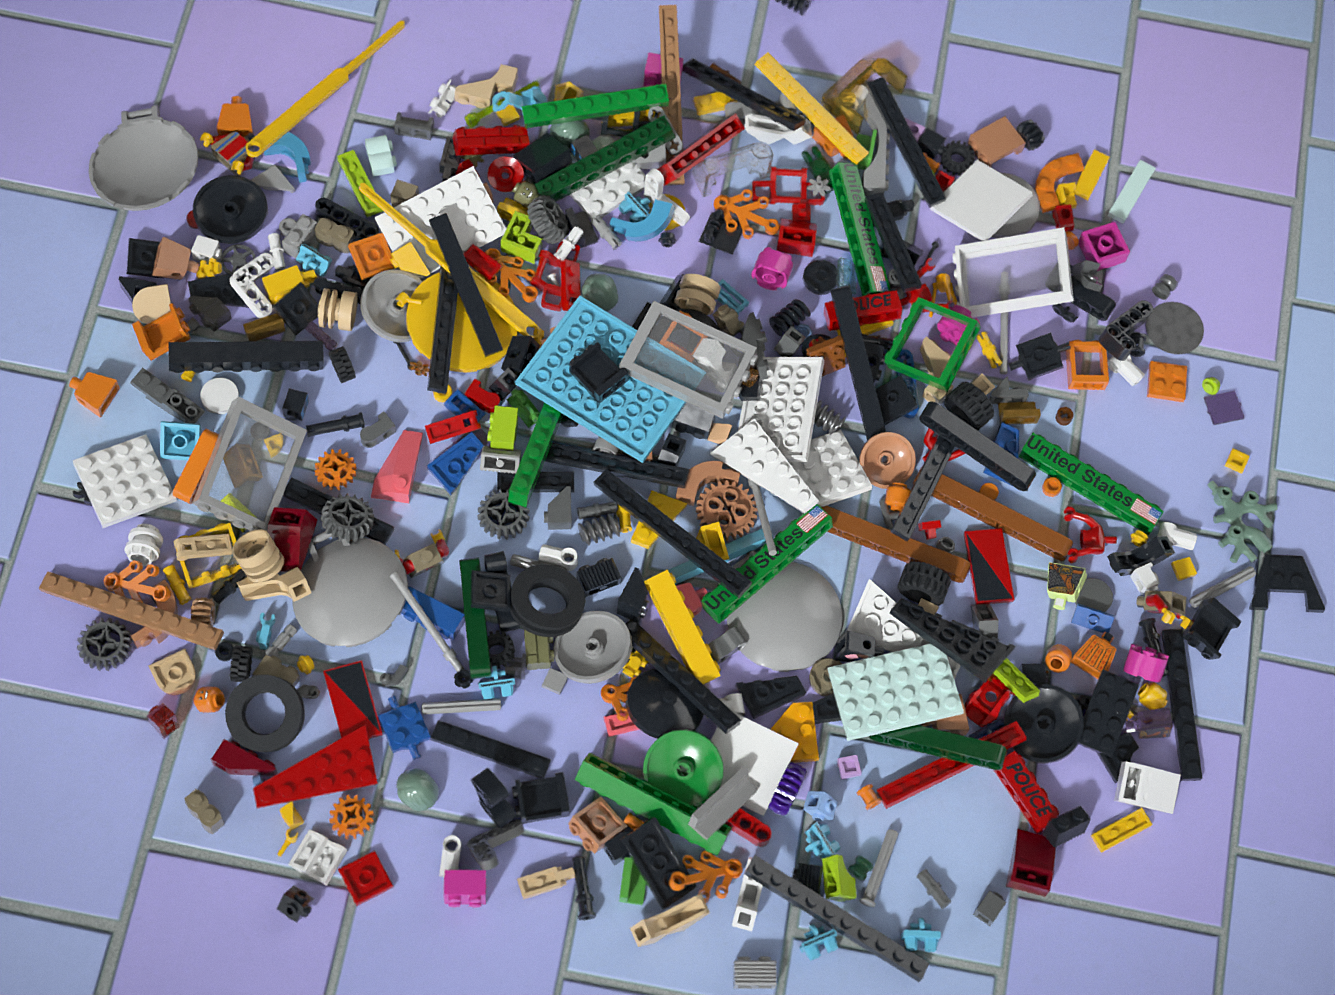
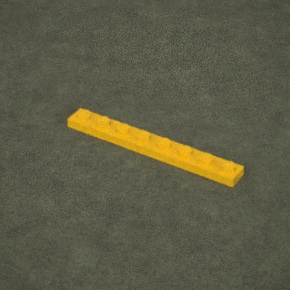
[754,52,869,165]

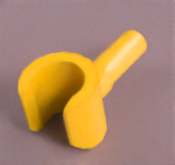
[395,292,423,307]
[277,828,298,857]

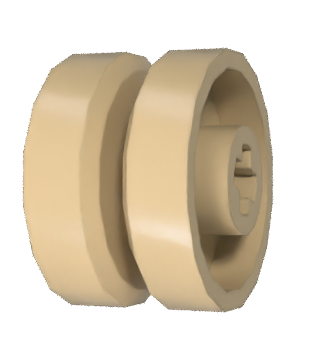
[675,274,721,315]

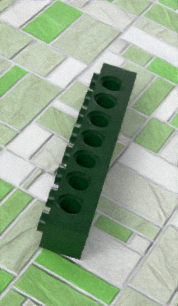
[535,115,676,202]

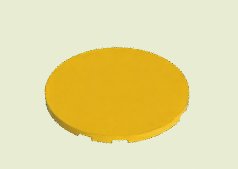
[406,272,518,372]

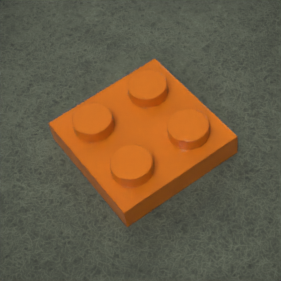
[348,233,395,280]
[1147,361,1187,402]

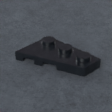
[188,273,249,308]
[735,676,806,719]

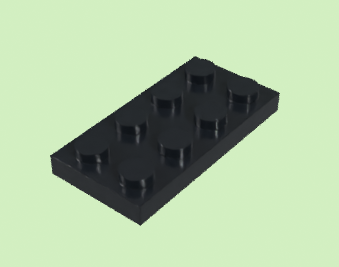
[1079,670,1140,758]
[620,817,697,909]

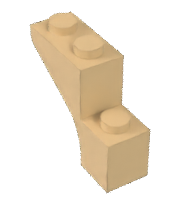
[455,64,518,109]
[920,336,954,405]
[237,567,312,602]
[630,894,710,947]

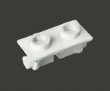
[429,79,456,117]

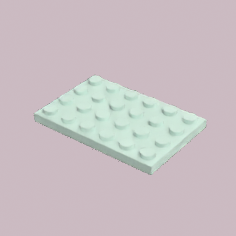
[827,644,964,741]

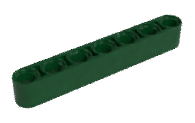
[459,557,492,679]
[868,725,1007,770]

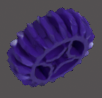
[769,762,807,816]

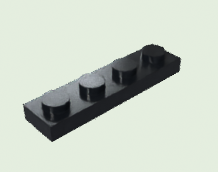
[497,472,574,493]

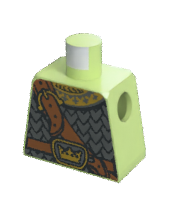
[1047,562,1087,610]

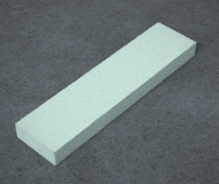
[1107,160,1156,224]

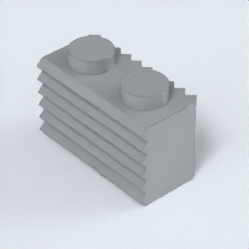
[282,214,317,259]
[480,446,521,474]
[733,957,777,989]

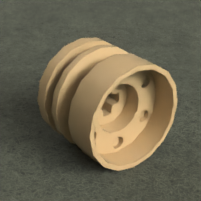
[318,288,357,331]
[232,529,284,582]

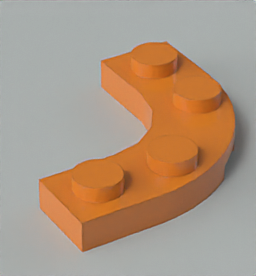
[1036,153,1084,213]

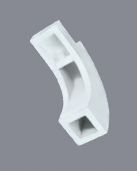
[732,857,769,931]

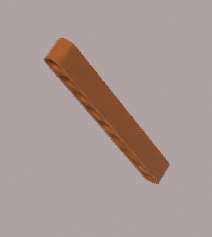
[913,466,1073,561]
[821,505,971,583]

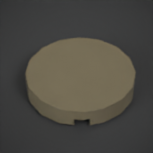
[809,658,842,697]

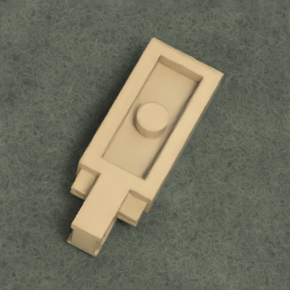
[517,866,575,900]

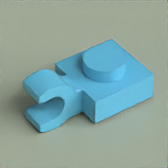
[256,612,276,650]

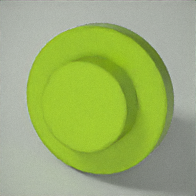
[1202,377,1220,395]

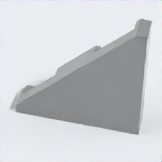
[251,165,295,193]

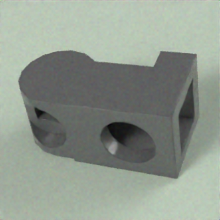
[360,412,396,448]

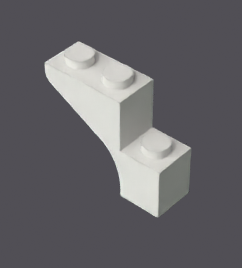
[745,114,812,145]

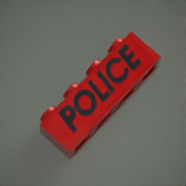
[824,290,902,331]
[994,751,1059,834]

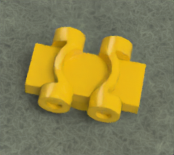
[196,258,222,279]
[622,650,648,678]

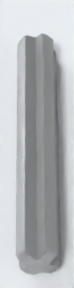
[1189,566,1256,608]
[422,698,501,714]

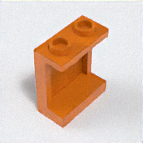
[132,303,191,361]

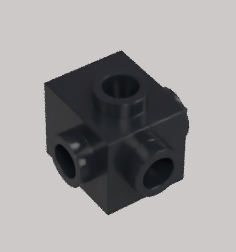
[277,885,314,923]

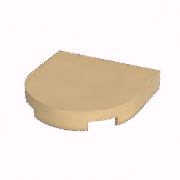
[132,284,171,324]
[149,649,196,695]

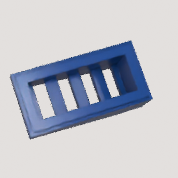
[444,389,486,426]

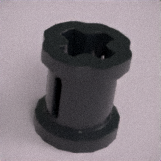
[1130,333,1147,357]

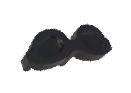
[1052,304,1078,323]

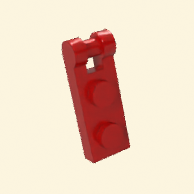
[561,260,581,311]
[425,410,481,444]

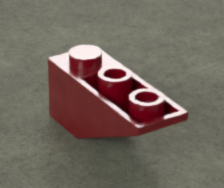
[211,739,278,776]

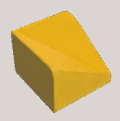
[279,801,304,831]

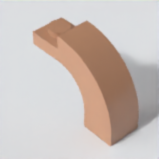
[676,461,740,506]
[131,580,178,649]

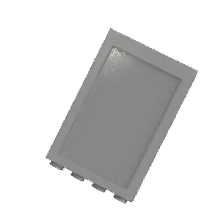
[619,301,758,419]
[192,397,307,532]

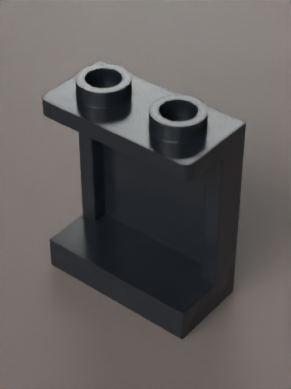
[569,342,628,404]
[1182,598,1242,660]
[512,772,570,824]

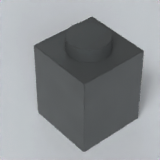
[774,326,806,357]
[973,891,1007,927]

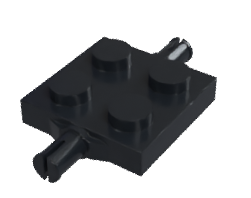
[1008,333,1071,381]

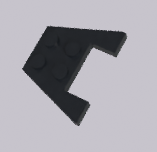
[1249,554,1325,613]

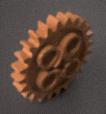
[695,480,758,541]

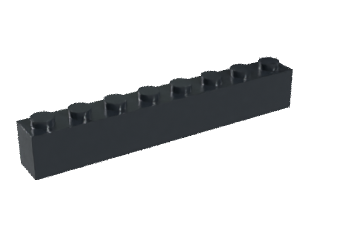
[168,341,324,373]

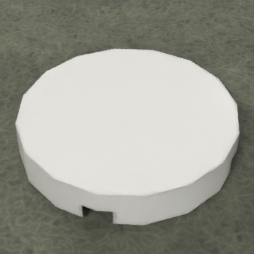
[200,378,239,414]

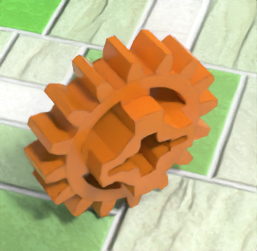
[314,449,357,490]
[329,795,374,840]

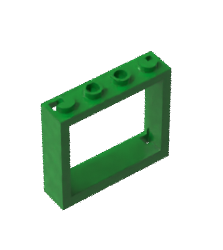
[884,297,981,392]

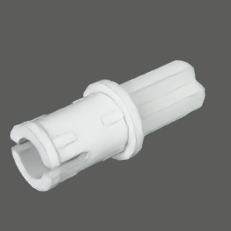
[554,226,583,261]
[268,233,285,270]

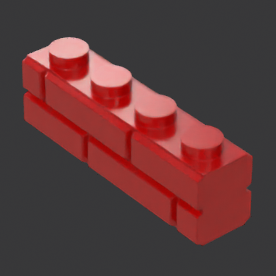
[453,125,530,156]

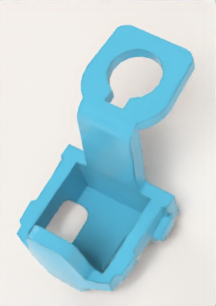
[493,86,547,115]

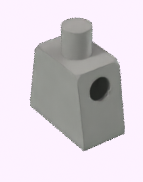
[630,144,666,169]

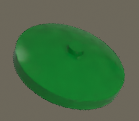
[643,729,724,809]

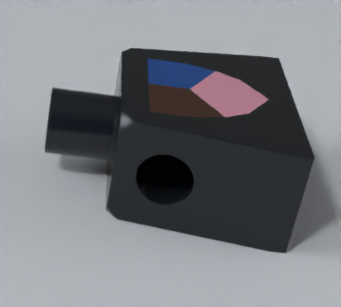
[835,631,884,662]

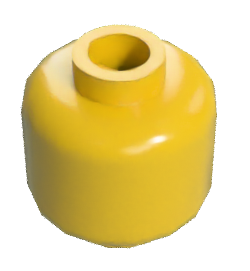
[1138,682,1168,711]

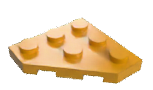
[770,702,819,763]

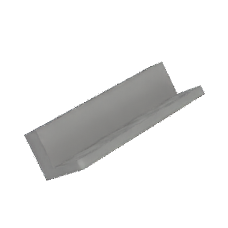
[688,766,758,840]

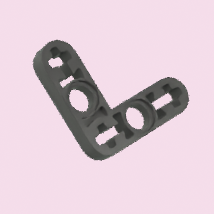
[467,819,525,870]

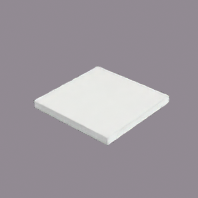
[930,160,1033,241]
[711,713,799,816]

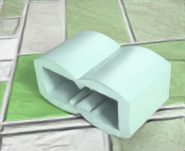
[365,135,397,177]

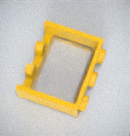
[176,523,242,589]

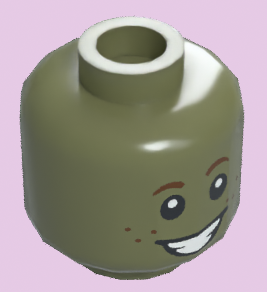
[512,181,541,208]

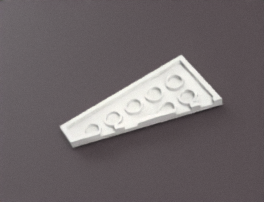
[710,419,820,514]
[847,579,961,679]

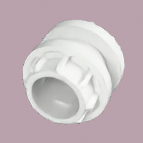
[125,524,163,566]

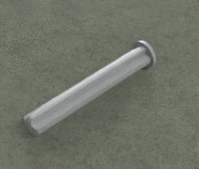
[860,829,898,907]

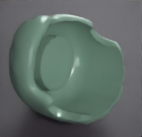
[550,120,590,148]
[582,273,618,312]
[396,769,439,812]

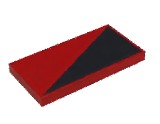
[964,528,1015,604]
[323,660,383,739]

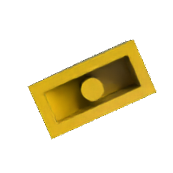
[390,242,430,276]

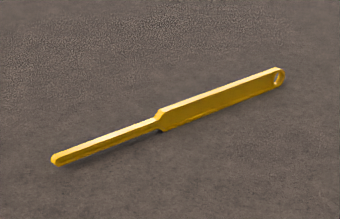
[246,20,405,157]
[359,183,540,340]

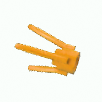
[929,273,957,317]

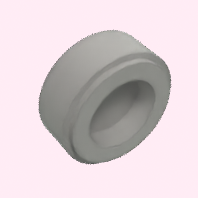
[279,218,296,237]

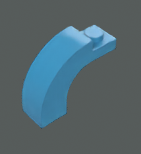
[260,131,311,183]
[610,199,675,242]

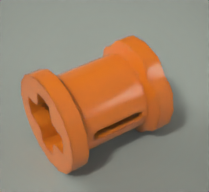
[857,784,882,810]

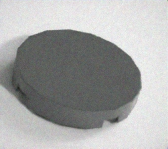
[1075,578,1113,612]

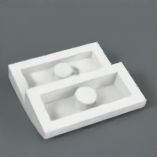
[288,829,348,886]

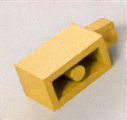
[262,265,317,305]

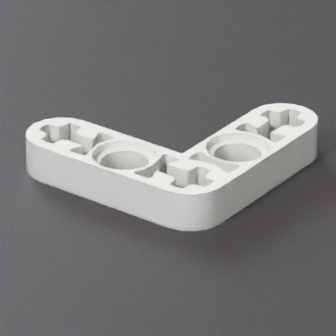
[644,168,690,226]
[230,253,274,318]

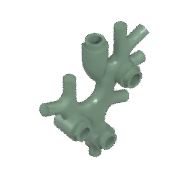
[1207,480,1278,563]

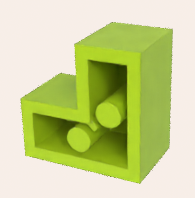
[501,211,542,264]
[487,406,518,451]

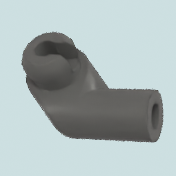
[380,664,408,687]
[297,685,320,699]

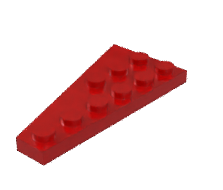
[253,724,378,809]

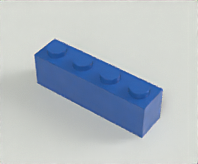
[400,586,465,641]

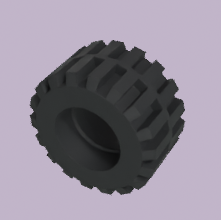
[944,382,994,431]
[897,562,951,606]

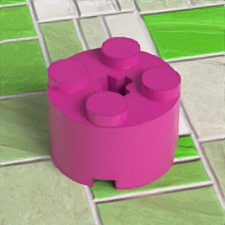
[752,247,793,290]
[937,305,980,346]
[1123,644,1169,682]

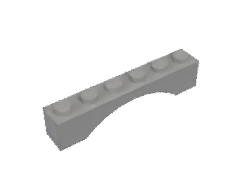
[862,94,890,196]

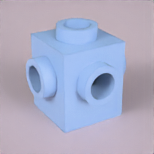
[803,791,838,822]

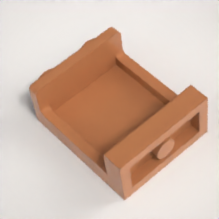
[968,116,1026,167]

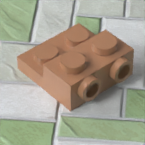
[568,797,627,854]

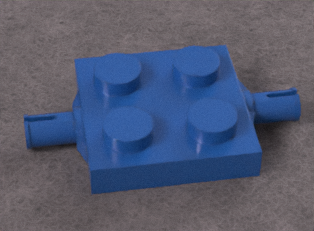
[378,696,431,760]

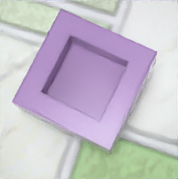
[837,755,862,779]

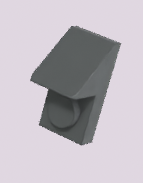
[1071,260,1103,292]
[989,377,1029,404]

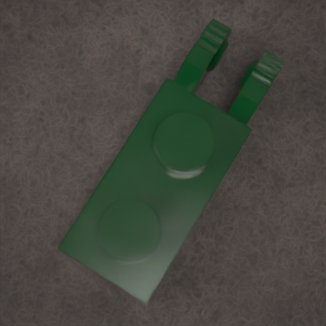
[802,146,834,194]

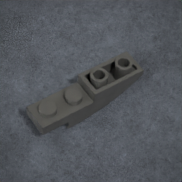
[743,312,770,380]
[130,367,205,424]

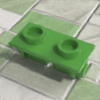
[506,389,540,428]

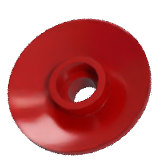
[487,156,524,193]

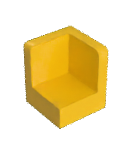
[1055,182,1077,209]

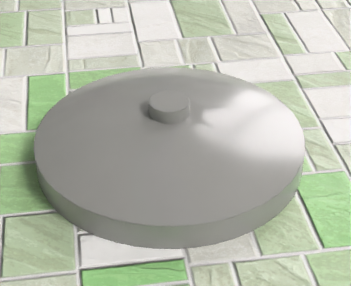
[991,173,1040,239]
[360,270,422,342]
[554,611,632,684]

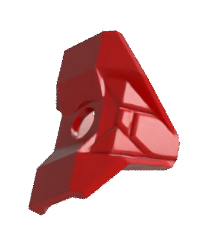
[964,673,1016,728]

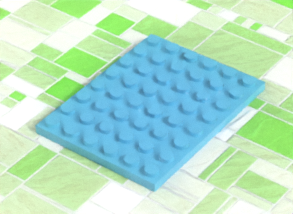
[515,296,706,463]

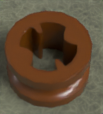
[1055,407,1074,426]

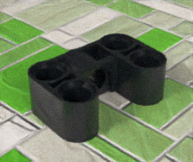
[470,767,517,828]

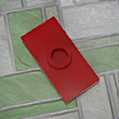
[464,244,502,281]

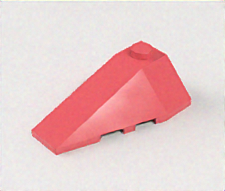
[371,430,423,504]

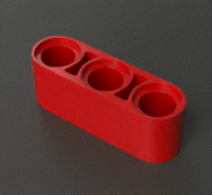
[725,808,772,847]

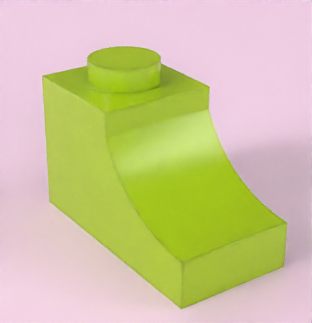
[822,854,857,902]

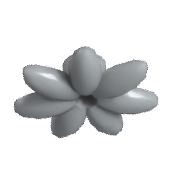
[807,176,831,197]

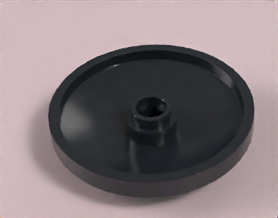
[193,175,268,244]
[626,669,704,739]
[1004,684,1084,764]

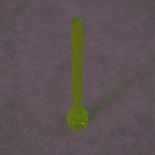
[464,81,540,128]

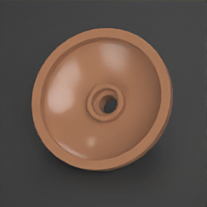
[859,432,916,489]

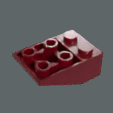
[268,507,318,572]
[1006,829,1056,897]

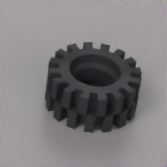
[941,141,975,176]
[329,346,356,383]
[488,630,515,669]
[230,645,253,682]

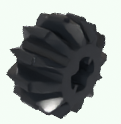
[1016,120,1045,151]

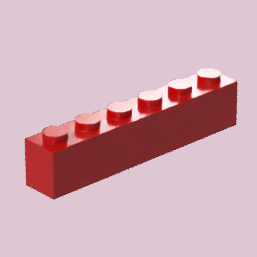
[657,114,745,185]

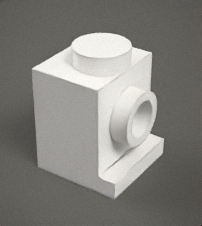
[1130,562,1159,596]

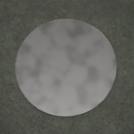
[1146,302,1204,354]

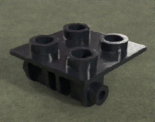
[698,209,743,255]

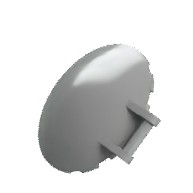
[89,105,198,211]
[292,531,408,647]
[727,550,842,672]

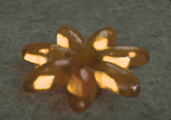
[408,360,429,376]

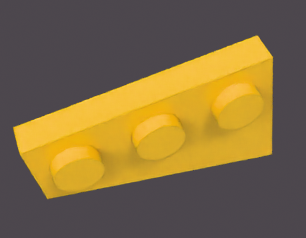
[631,490,687,549]

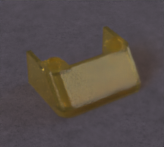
[821,58,908,134]

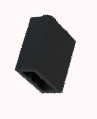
[513,132,572,183]

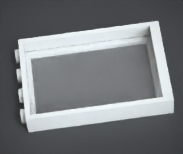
[953,228,1074,318]

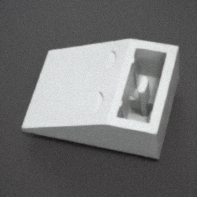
[1114,762,1181,814]

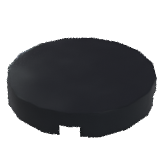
[802,260,839,295]

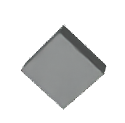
[542,668,568,695]

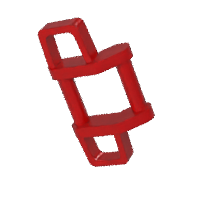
[752,166,825,205]
[530,241,580,312]

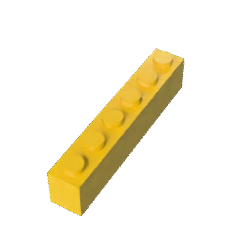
[644,570,721,685]

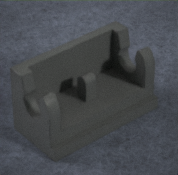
[394,112,434,140]

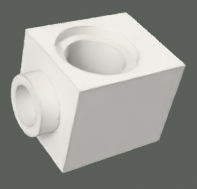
[191,235,222,264]

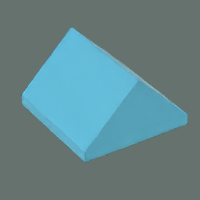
[160,421,202,461]

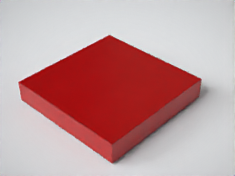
[338,851,394,907]

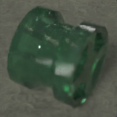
[848,855,874,881]

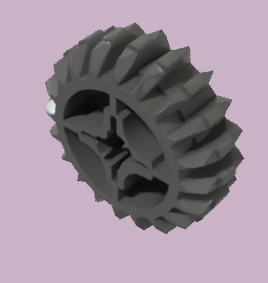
[527,195,569,244]
[477,489,530,540]
[321,493,374,543]
[77,618,132,671]

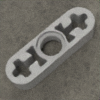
[648,106,683,155]

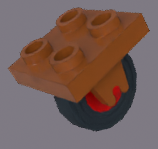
[802,334,846,377]

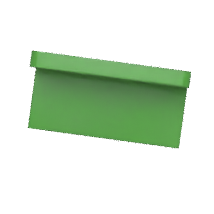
[856,129,877,170]
[619,857,646,905]

